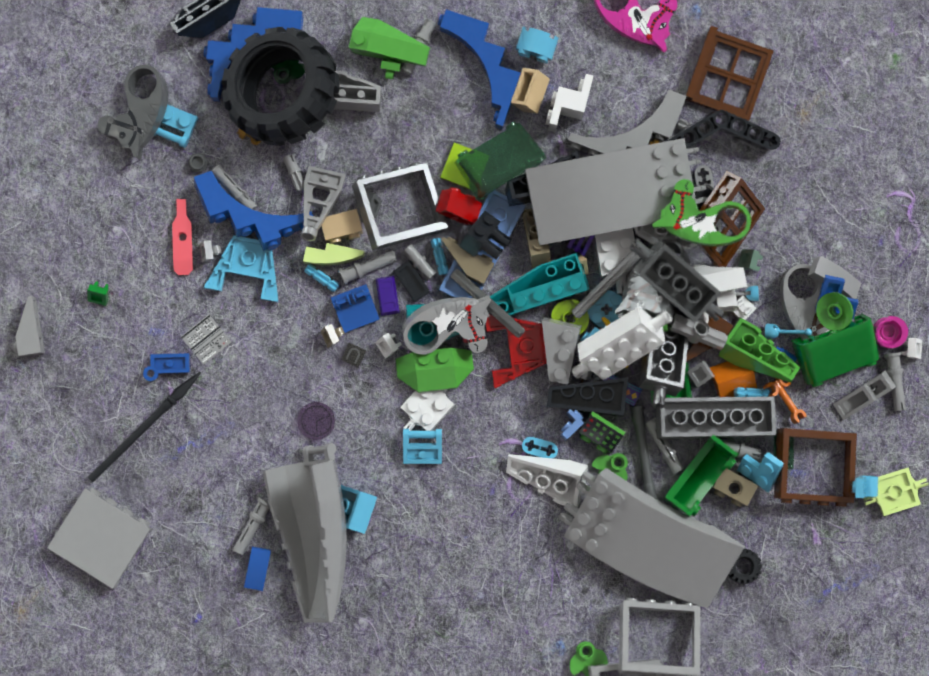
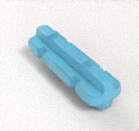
[431,238,449,275]
[305,264,339,292]
[734,387,770,397]

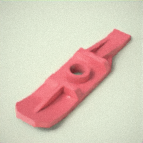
[172,199,193,275]

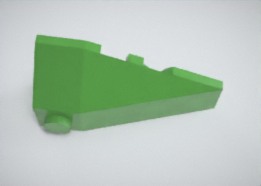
[349,17,430,66]

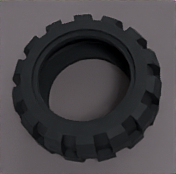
[222,27,339,146]

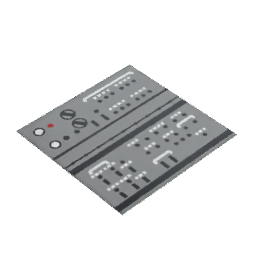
[181,314,231,365]

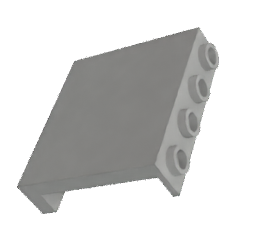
[47,487,153,589]

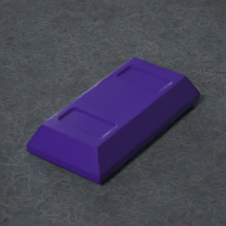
[375,276,400,316]

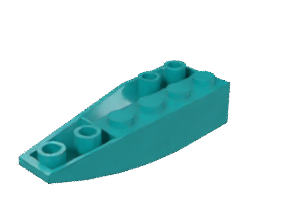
[488,253,590,315]

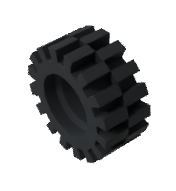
[728,549,762,584]

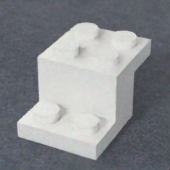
[546,74,593,132]

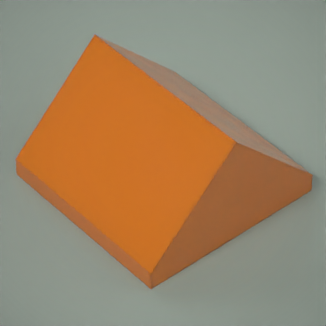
[709,361,757,397]

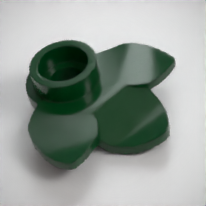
[272,60,305,84]

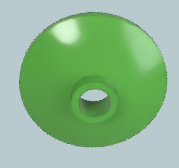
[816,292,853,331]

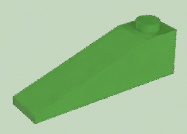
[718,318,800,382]

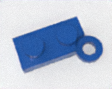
[143,353,190,381]

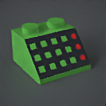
[578,411,626,454]

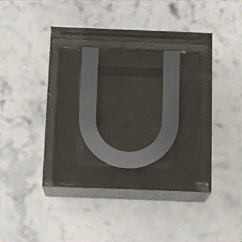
[341,343,367,368]

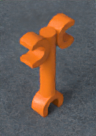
[763,378,806,424]

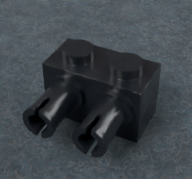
[459,211,512,260]

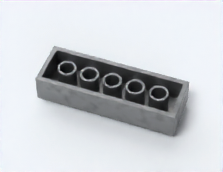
[656,397,776,439]

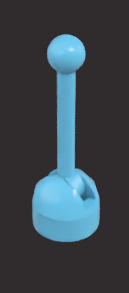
[765,324,812,339]

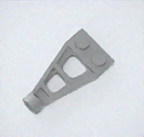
[301,166,346,241]

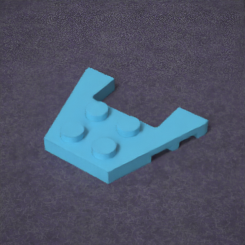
[204,235,279,302]

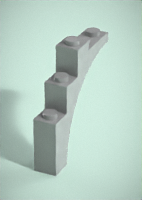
[567,90,686,156]

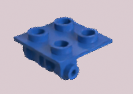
[331,284,380,333]

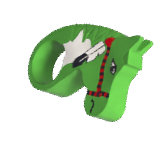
[652,179,751,247]

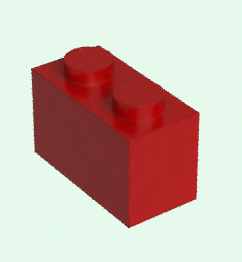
[435,187,482,225]

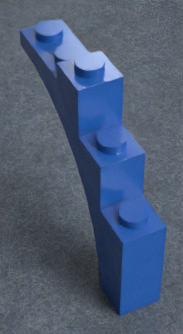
[204,7,304,102]
[194,171,313,251]

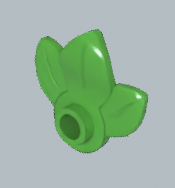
[592,453,628,481]
[570,641,608,676]

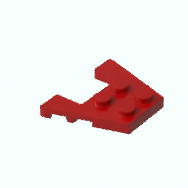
[485,314,547,388]

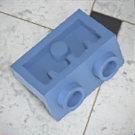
[560,409,584,441]

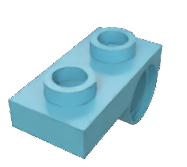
[852,475,878,498]

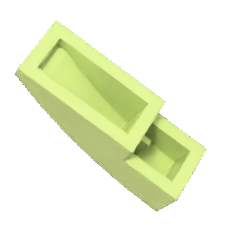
[303,243,365,266]

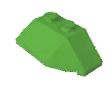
[396,348,474,393]

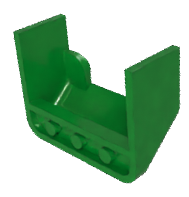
[663,435,738,517]

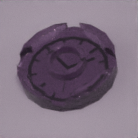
[297,402,336,440]

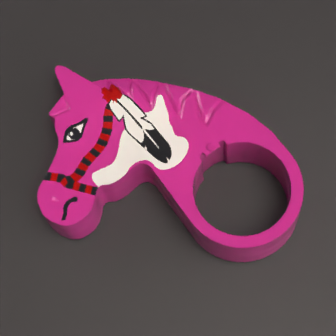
[594,0,677,53]

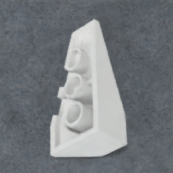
[506,454,588,508]

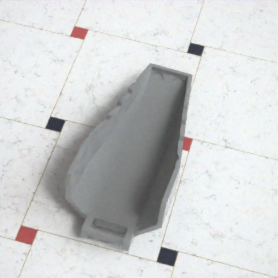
[263,443,347,623]

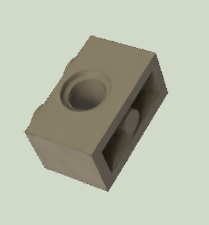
[711,468,758,508]

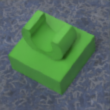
[381,59,402,79]

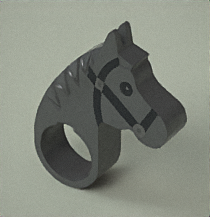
[97,65,168,160]

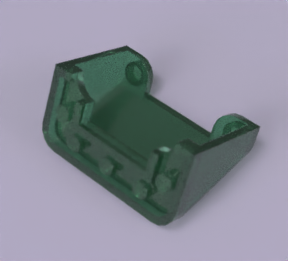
[454,121,547,201]

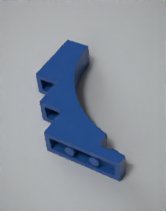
[438,9,521,130]

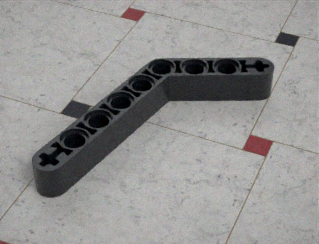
[660,110,781,151]

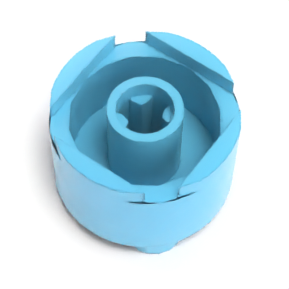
[516,27,559,64]

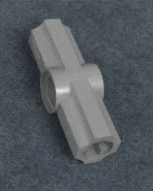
[668,313,728,350]

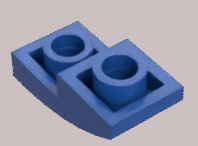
[244,546,271,591]

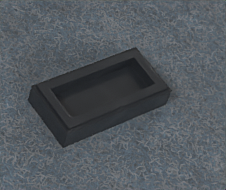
[393,261,430,303]

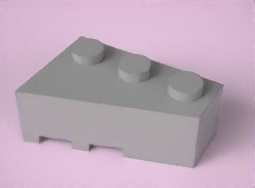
[333,70,382,112]
[542,317,582,385]

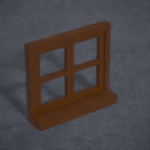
[685,26,774,121]
[697,171,765,267]

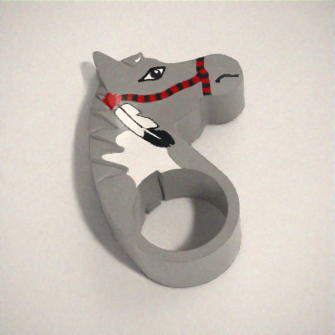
[402,295,491,354]

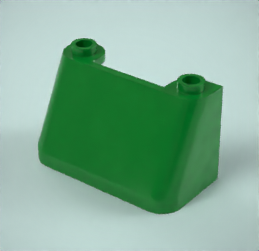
[791,314,879,387]

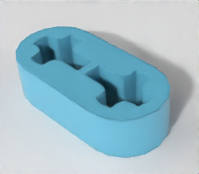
[522,437,558,459]

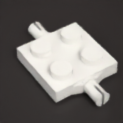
[400,390,455,431]

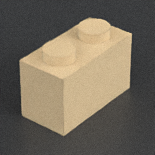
[511,68,550,114]
[321,209,363,244]

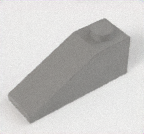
[13,296,45,358]

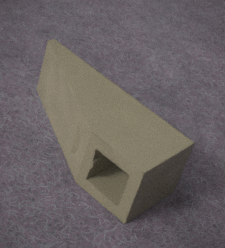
[522,208,551,269]
[442,237,494,286]

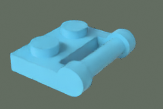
[154,104,198,148]
[403,429,442,464]

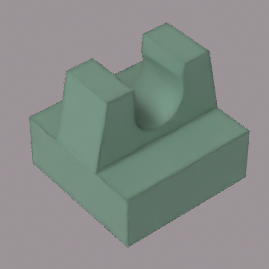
[738,249,763,271]

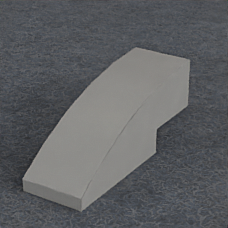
[808,256,861,299]
[833,370,896,420]

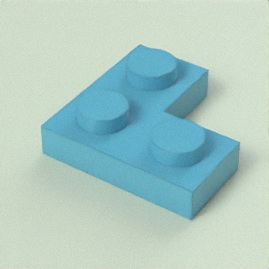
[737,452,784,492]

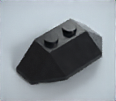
[170,0,241,38]

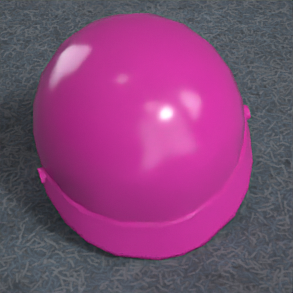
[873,316,908,348]

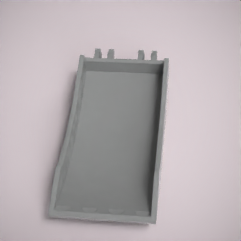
[525,138,708,245]
[559,468,745,608]

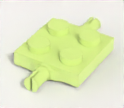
[863,467,928,516]

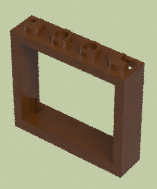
[774,428,857,507]

